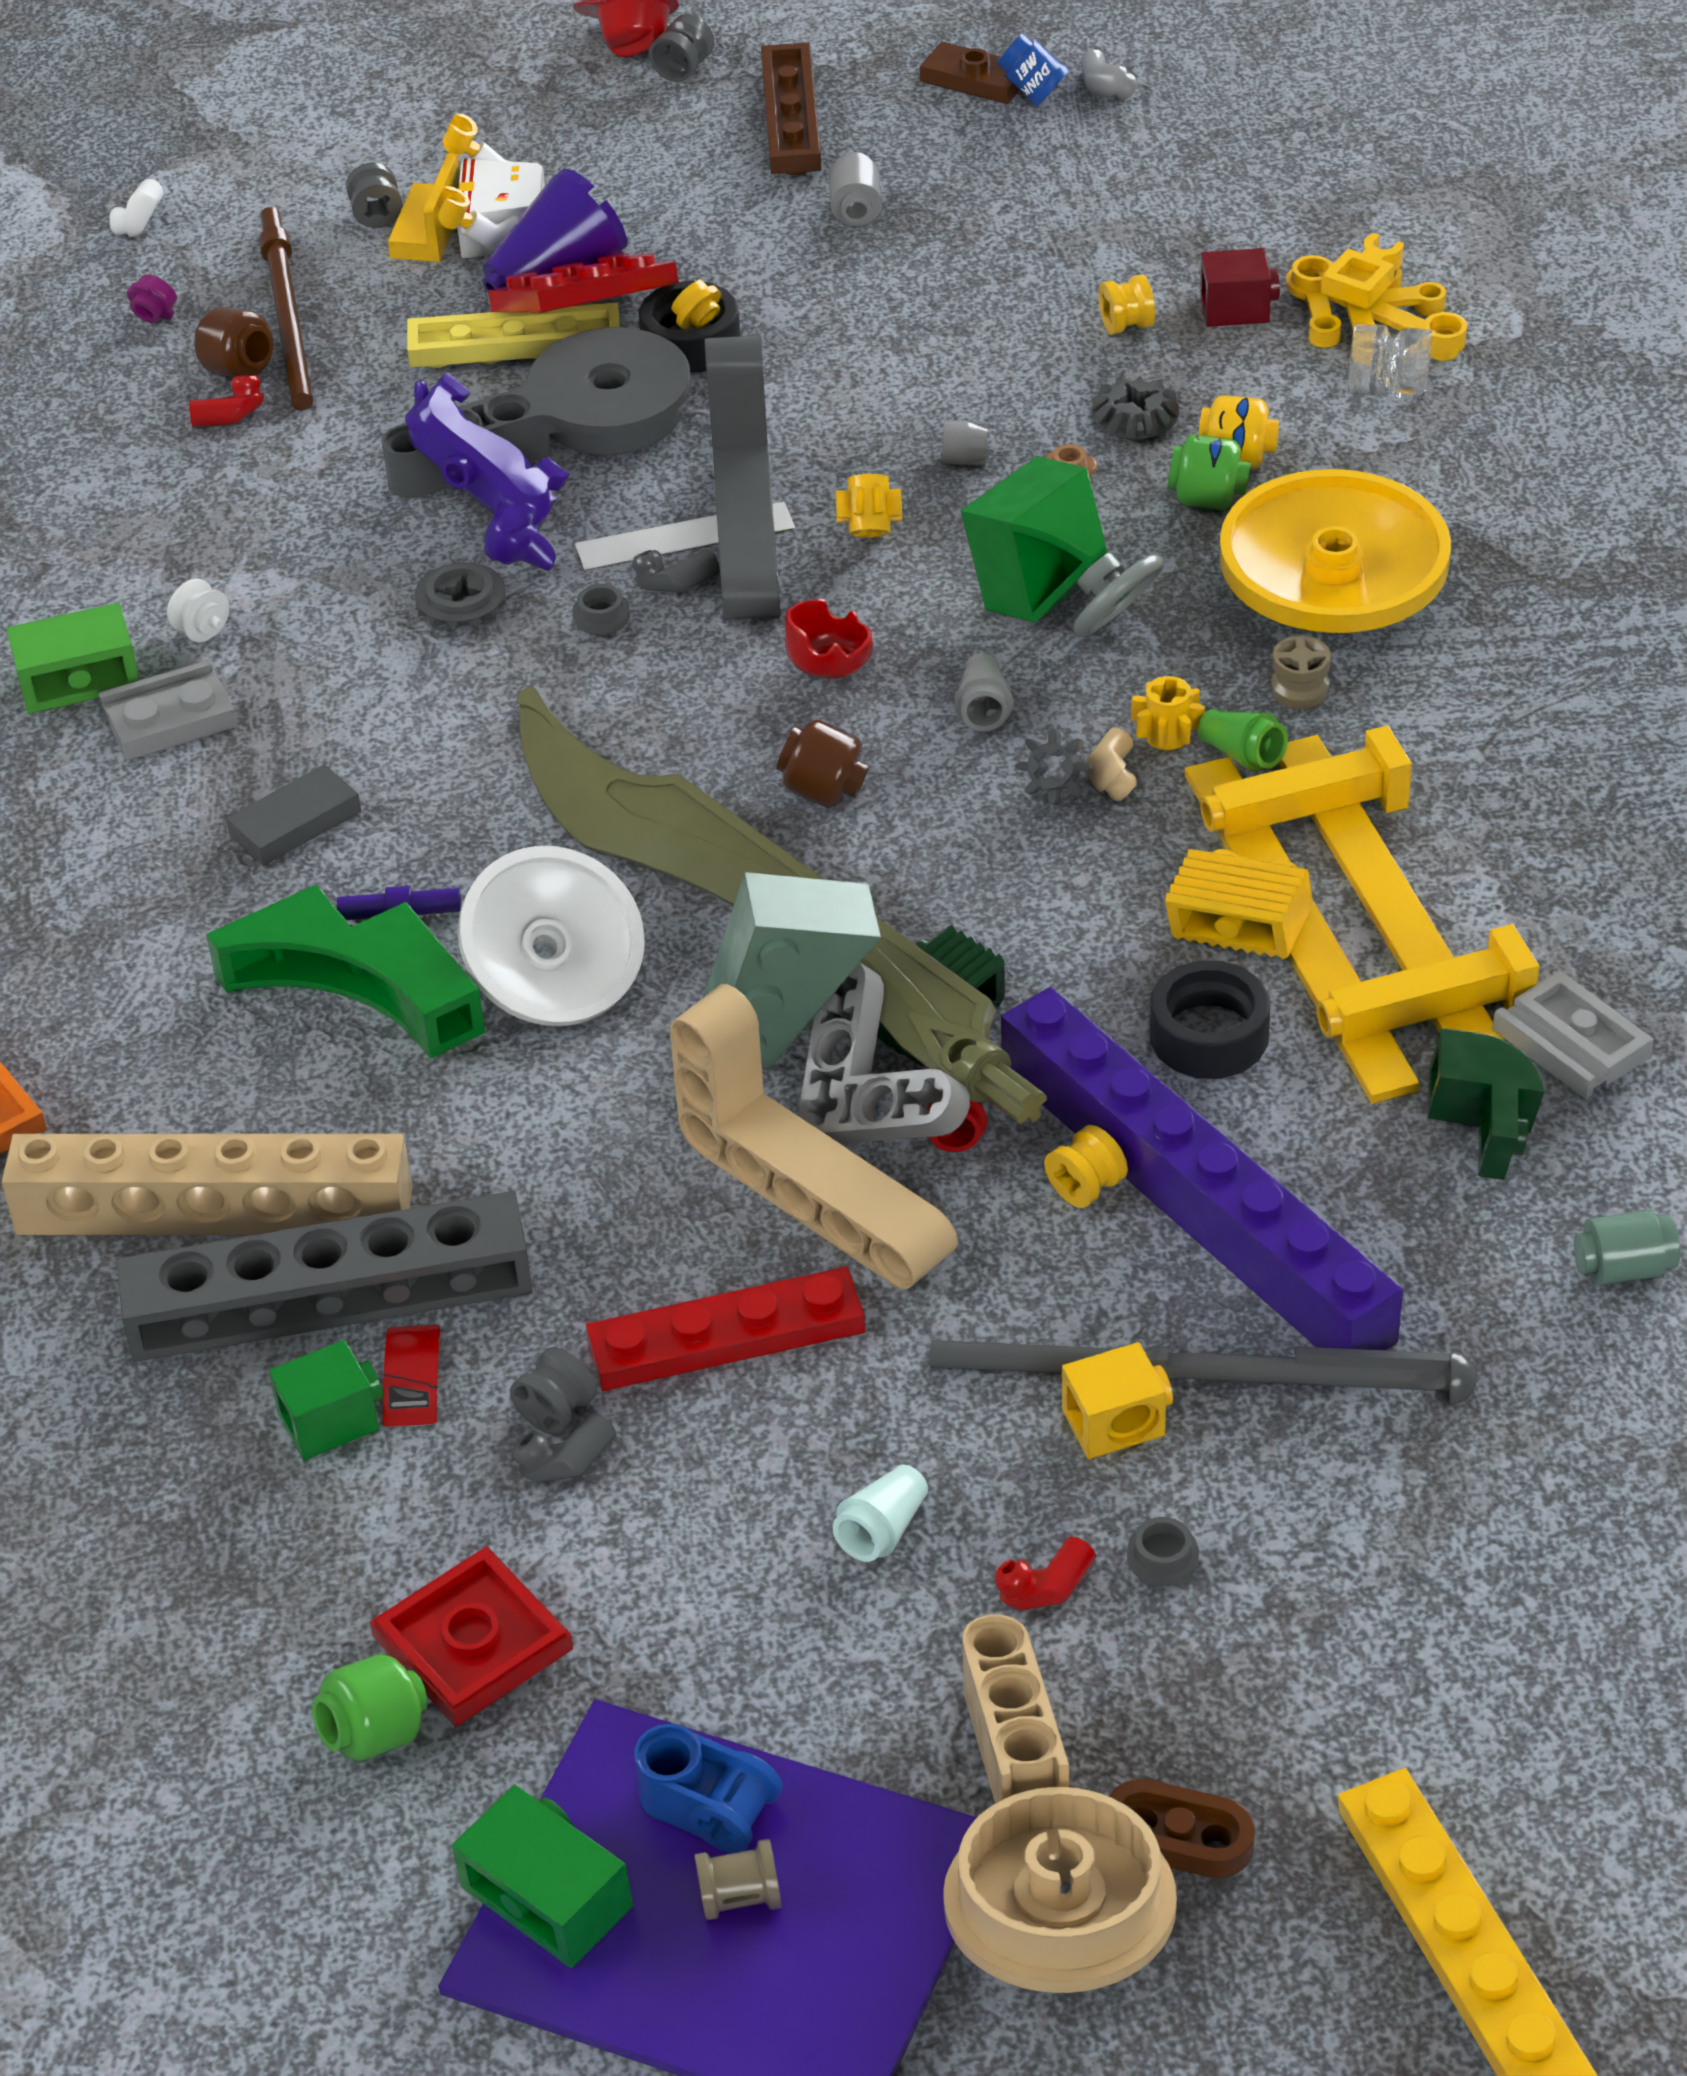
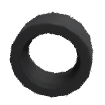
[638,280,740,373]
[1150,960,1270,1079]

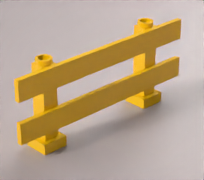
[1185,725,1539,1104]

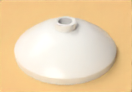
[458,846,644,1026]

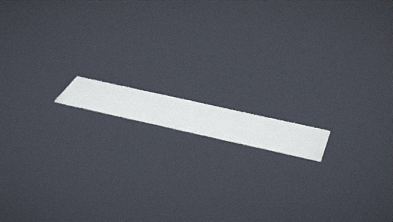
[575,502,795,570]

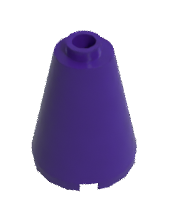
[482,168,628,292]

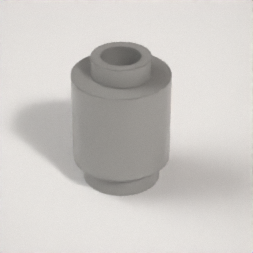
[829,152,882,226]

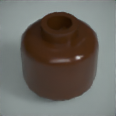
[194,307,274,378]
[776,720,869,808]

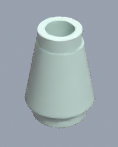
[833,1465,928,1562]

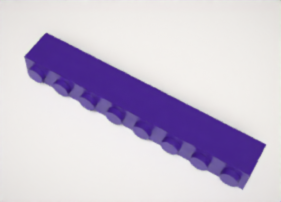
[1001,986,1403,1350]

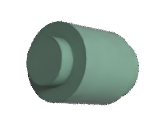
[1574,1210,1680,1286]

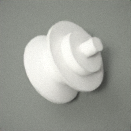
[167,579,230,642]

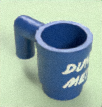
[995,32,1070,107]

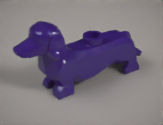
[405,372,570,571]

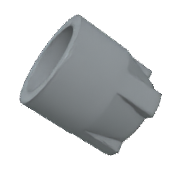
[942,420,988,466]

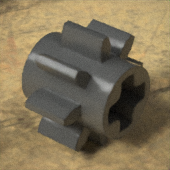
[1015,729,1094,804]

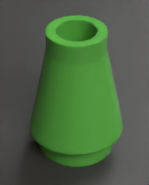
[1198,709,1288,771]

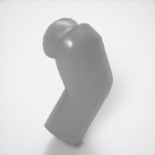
[1081,50,1137,100]

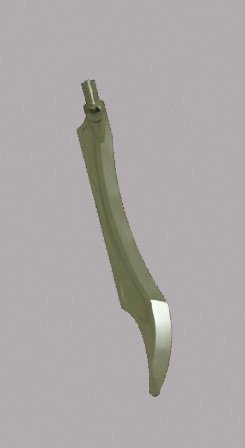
[517,687,1047,1124]

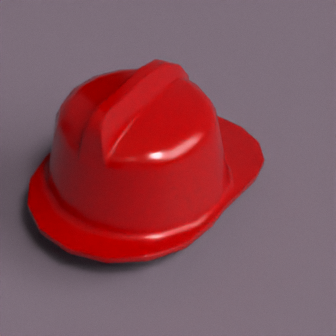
[573,0,679,58]

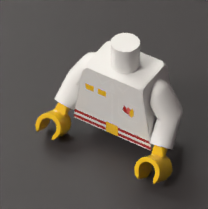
[436,114,545,258]

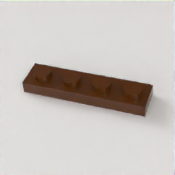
[761,42,821,175]

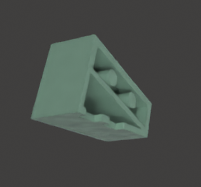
[703,872,881,1069]

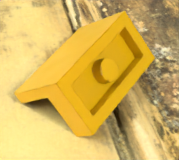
[388,153,460,262]

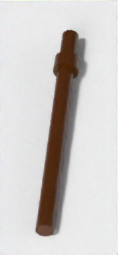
[259,207,313,410]

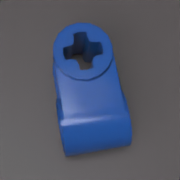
[634,1724,783,1853]

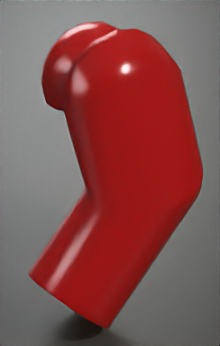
[994,1536,1096,1611]

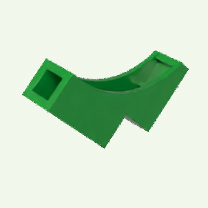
[206,884,485,1059]

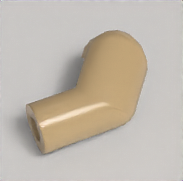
[1085,728,1137,801]

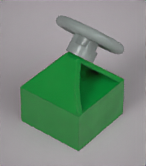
[960,456,1164,638]

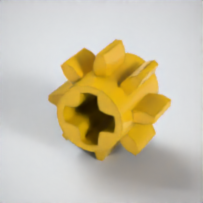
[835,474,902,538]
[1131,676,1205,750]

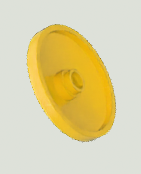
[1220,469,1451,633]

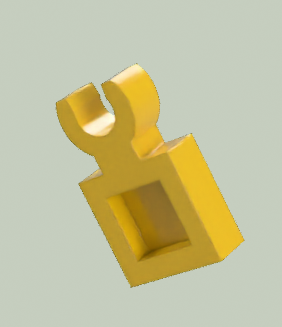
[1321,233,1404,309]

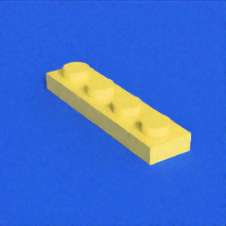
[407,302,620,368]

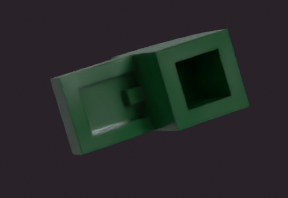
[1427,1028,1544,1180]

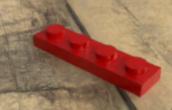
[586,1266,866,1391]

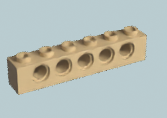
[1,1134,413,1235]

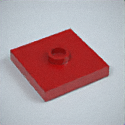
[370,1546,573,1728]

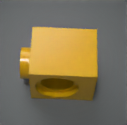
[1062,1342,1173,1460]

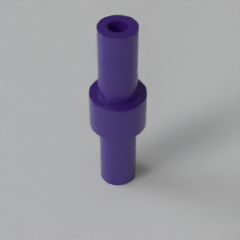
[337,885,462,921]

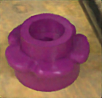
[127,274,177,323]

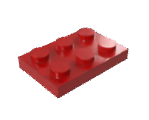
[488,253,679,313]

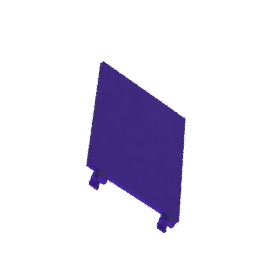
[438,1699,977,2076]

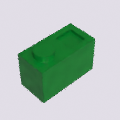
[451,1784,634,1969]

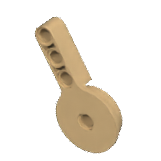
[944,1614,1177,1993]

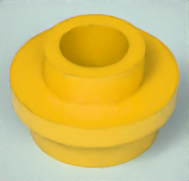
[671,280,721,330]

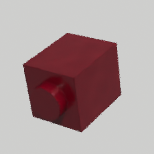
[1200,248,1280,327]

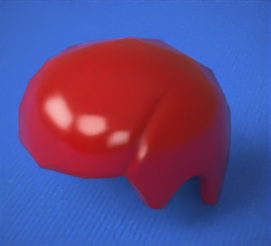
[785,599,873,679]

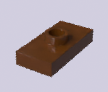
[920,42,1020,104]

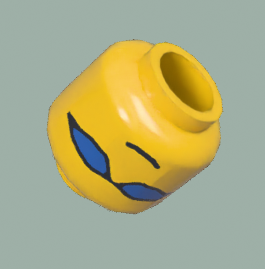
[1199,395,1280,470]

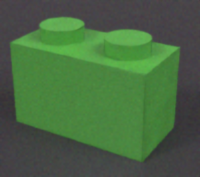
[6,602,139,714]

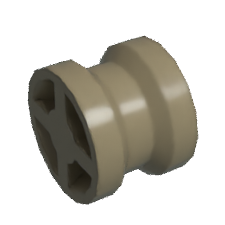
[1271,635,1331,709]

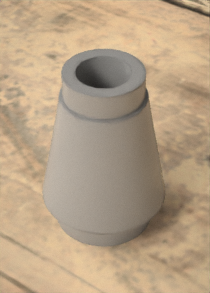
[955,653,1014,731]

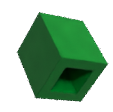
[268,1340,383,1461]

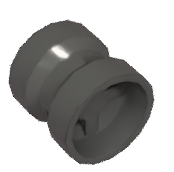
[649,14,715,82]

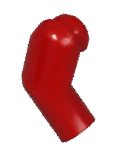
[189,375,264,427]

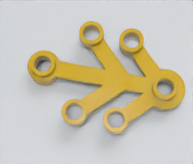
[1286,255,1467,367]

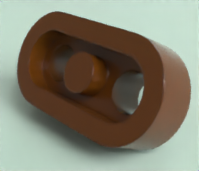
[1109,1779,1255,1878]

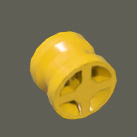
[1098,274,1155,335]
[1044,1125,1128,1208]

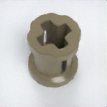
[694,1839,782,1920]

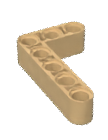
[670,984,958,1289]

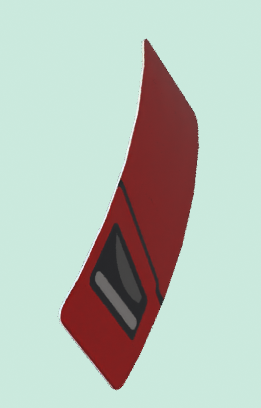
[383,1325,441,1427]

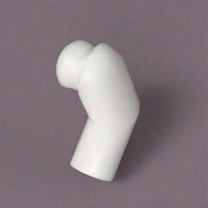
[110,179,163,238]

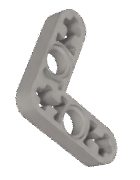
[799,962,970,1144]

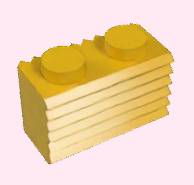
[1165,849,1313,960]

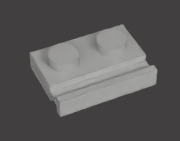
[98,660,238,761]
[1492,970,1654,1099]

